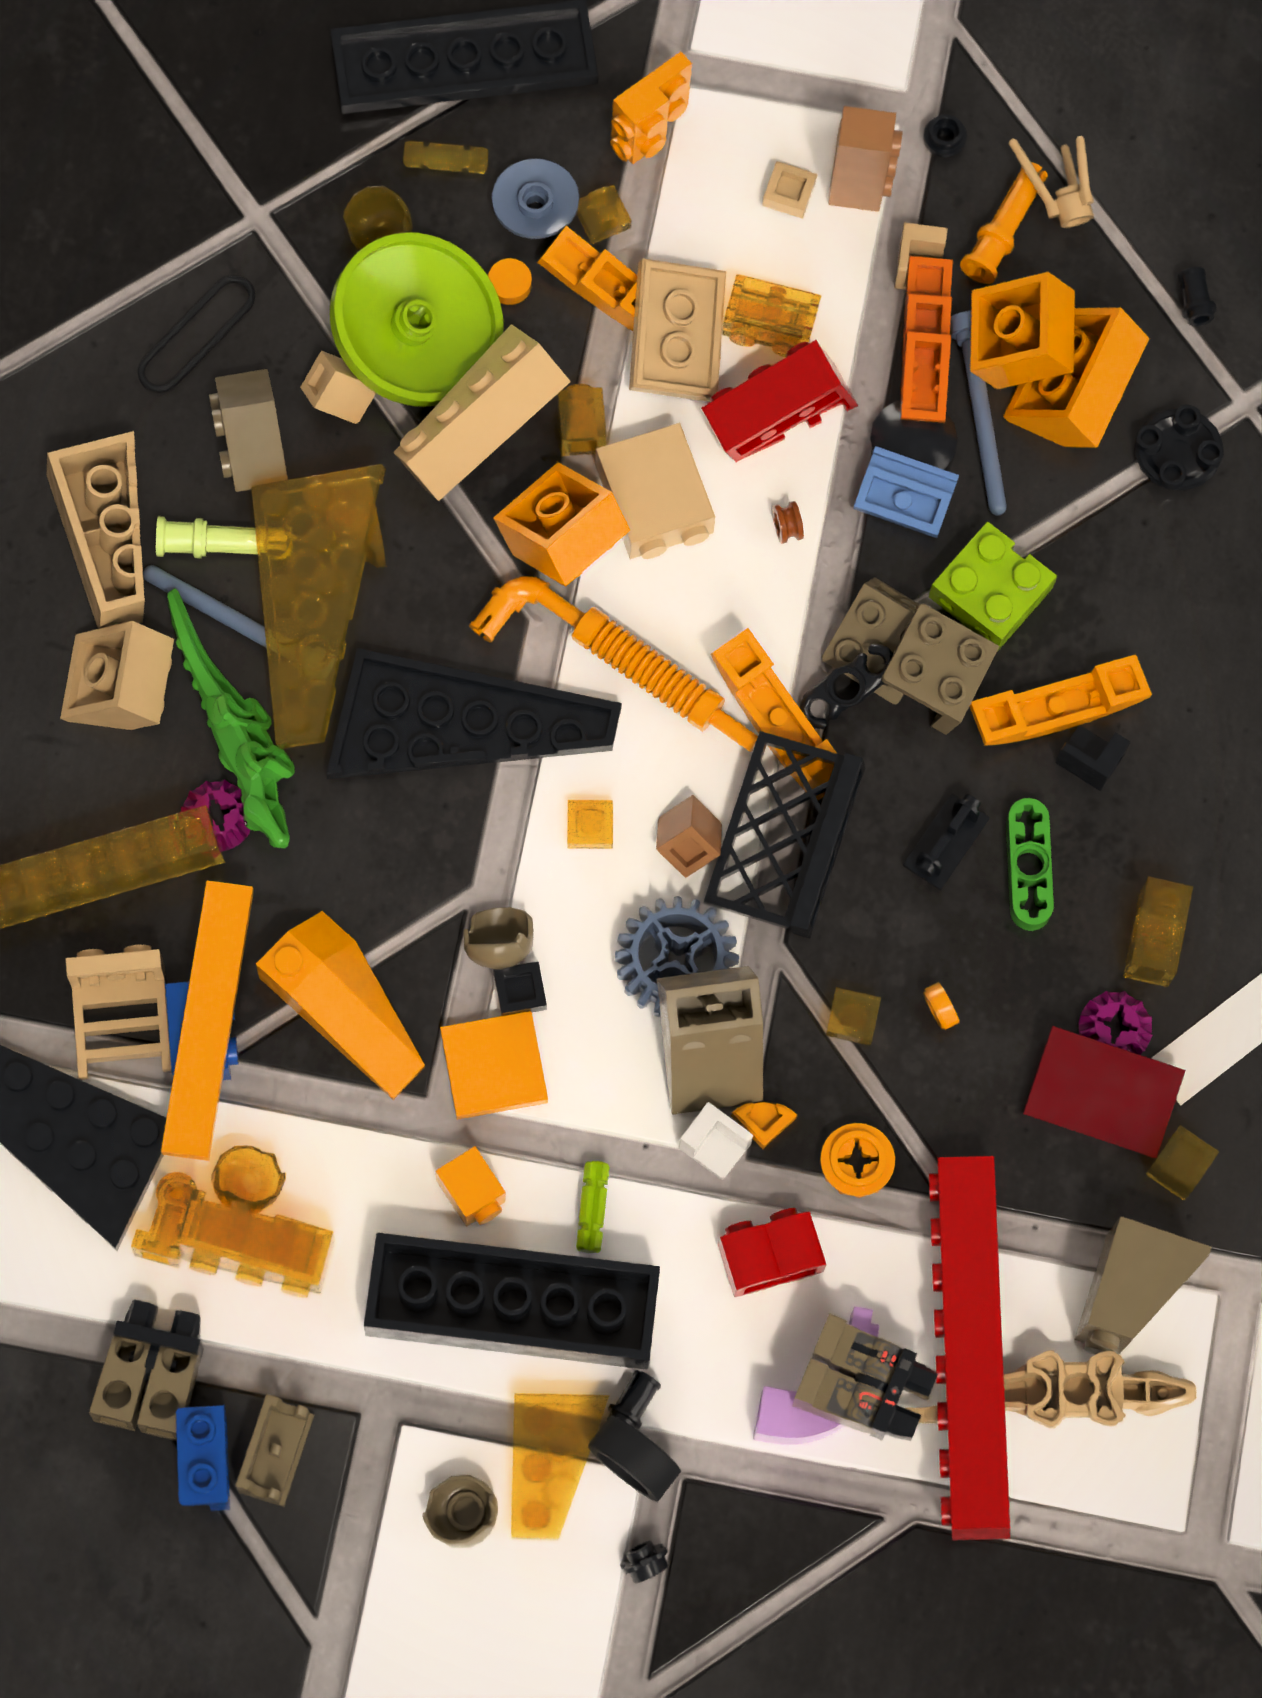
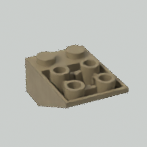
[657,966,763,1115]

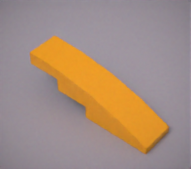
[537,226,637,331]

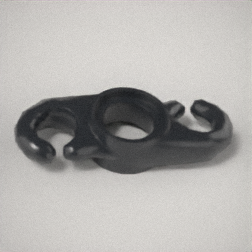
[799,644,893,729]

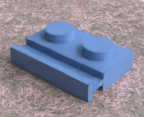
[853,446,959,538]

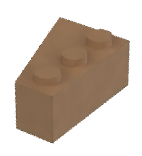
[828,106,903,212]

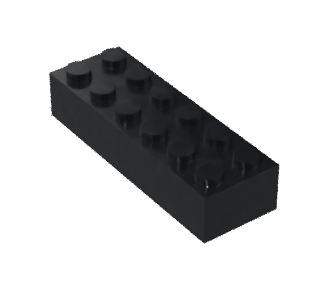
[364,1232,660,1370]

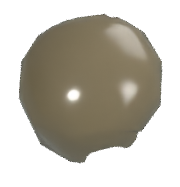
[464,907,534,970]
[422,1475,498,1548]

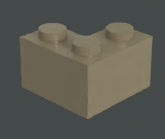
[209,369,288,492]

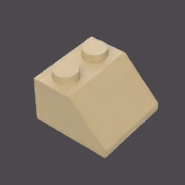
[60,621,174,730]

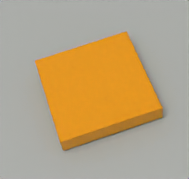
[440,1011,548,1120]

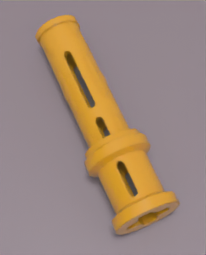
[960,162,1048,284]

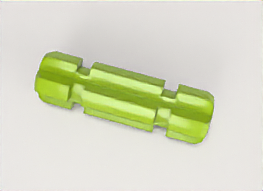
[576,1161,610,1254]

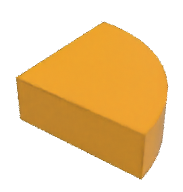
[731,1102,797,1149]

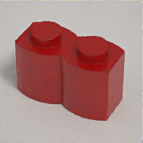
[718,1208,827,1297]

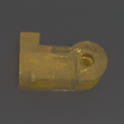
[131,1172,200,1269]

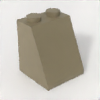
[1074,1216,1212,1355]

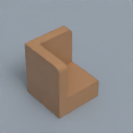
[656,795,722,878]

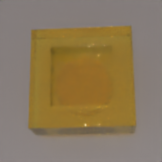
[567,800,613,849]
[825,987,881,1046]

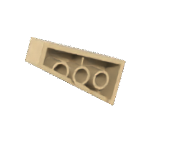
[393,324,571,501]
[47,431,145,629]

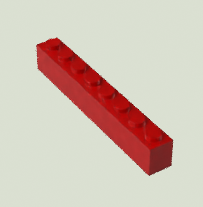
[929,1156,1010,1540]

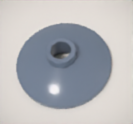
[492,159,579,239]

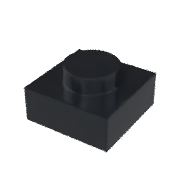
[493,961,547,1016]

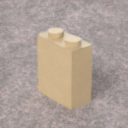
[595,423,716,559]

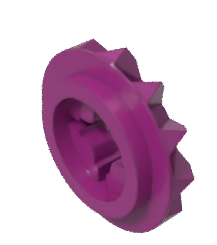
[181,779,251,852]
[1079,991,1153,1055]

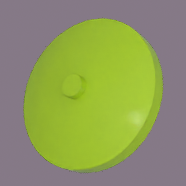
[330,232,504,407]

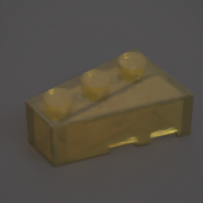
[177,1188,335,1298]

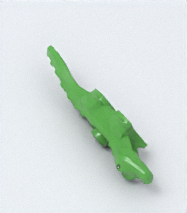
[167,588,295,849]

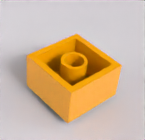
[970,272,1075,389]
[493,462,630,587]

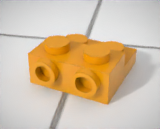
[610,51,692,165]

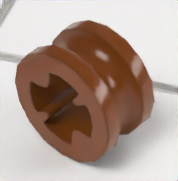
[772,501,804,544]

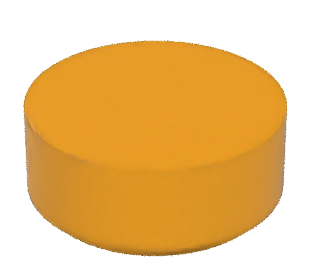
[488,258,532,305]
[923,982,960,1030]

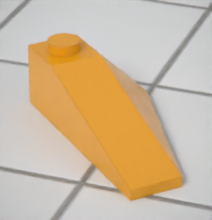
[256,911,425,1100]

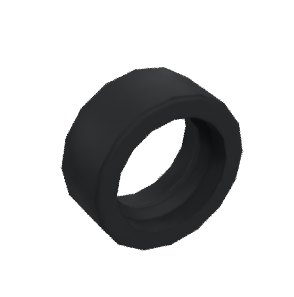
[588,1415,681,1502]

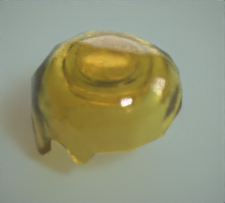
[343,186,413,250]
[211,1145,286,1214]

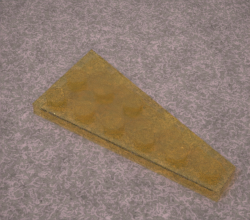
[251,464,386,749]

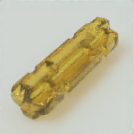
[403,141,489,174]

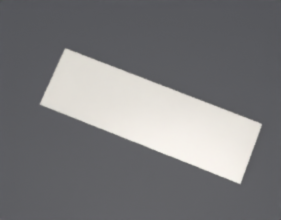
[1152,973,1262,1105]

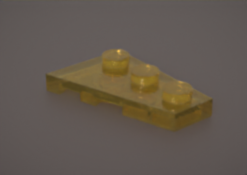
[511,1393,610,1541]

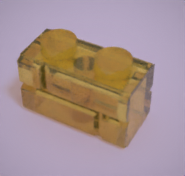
[722,274,822,357]

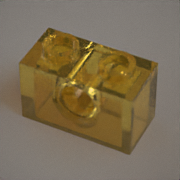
[1123,876,1193,987]

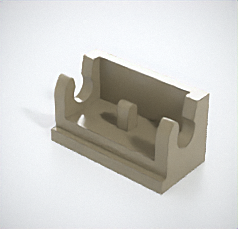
[236,1394,315,1507]

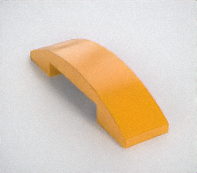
[711,628,837,800]
[969,654,1152,746]

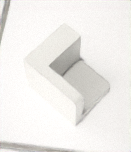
[678,1102,753,1180]

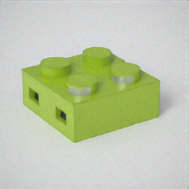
[928,521,1057,652]

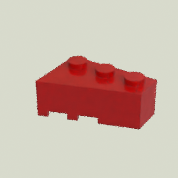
[702,340,858,462]

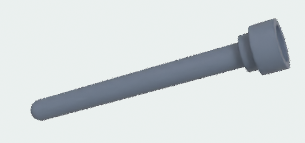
[950,311,1007,516]
[143,565,336,687]

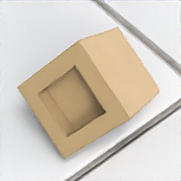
[894,222,947,290]
[300,350,376,424]

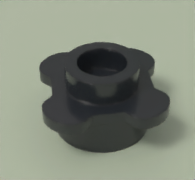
[620,1541,668,1583]

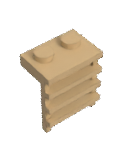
[66,945,172,1080]

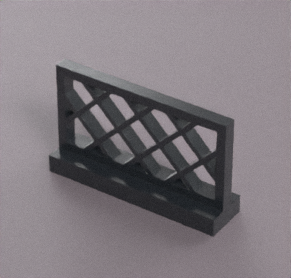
[704,731,865,939]

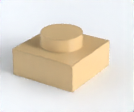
[762,161,818,219]

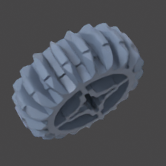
[614,895,739,1017]

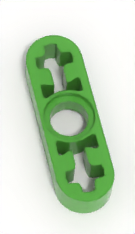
[1006,798,1054,931]

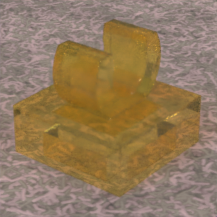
[577,185,632,244]

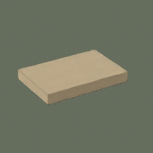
[629,258,727,402]

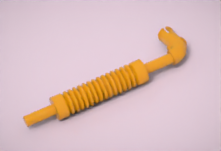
[469,576,758,752]

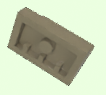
[822,577,920,704]
[881,604,1000,735]

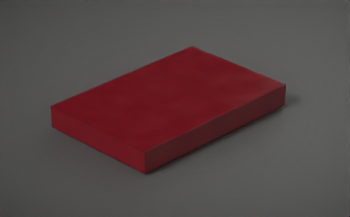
[1023,1025,1186,1158]

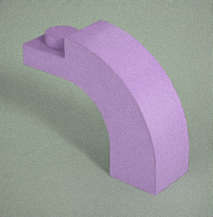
[753,1306,879,1445]

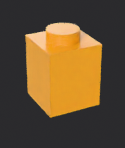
[435,1146,506,1227]

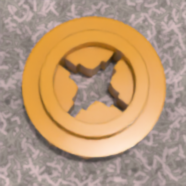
[820,1123,895,1198]

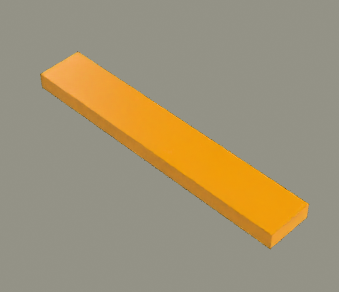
[161,881,254,1161]

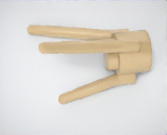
[1009,136,1094,228]

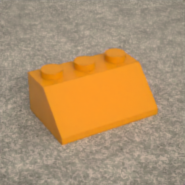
[1003,308,1149,448]

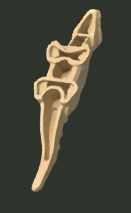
[906,1350,1197,1429]

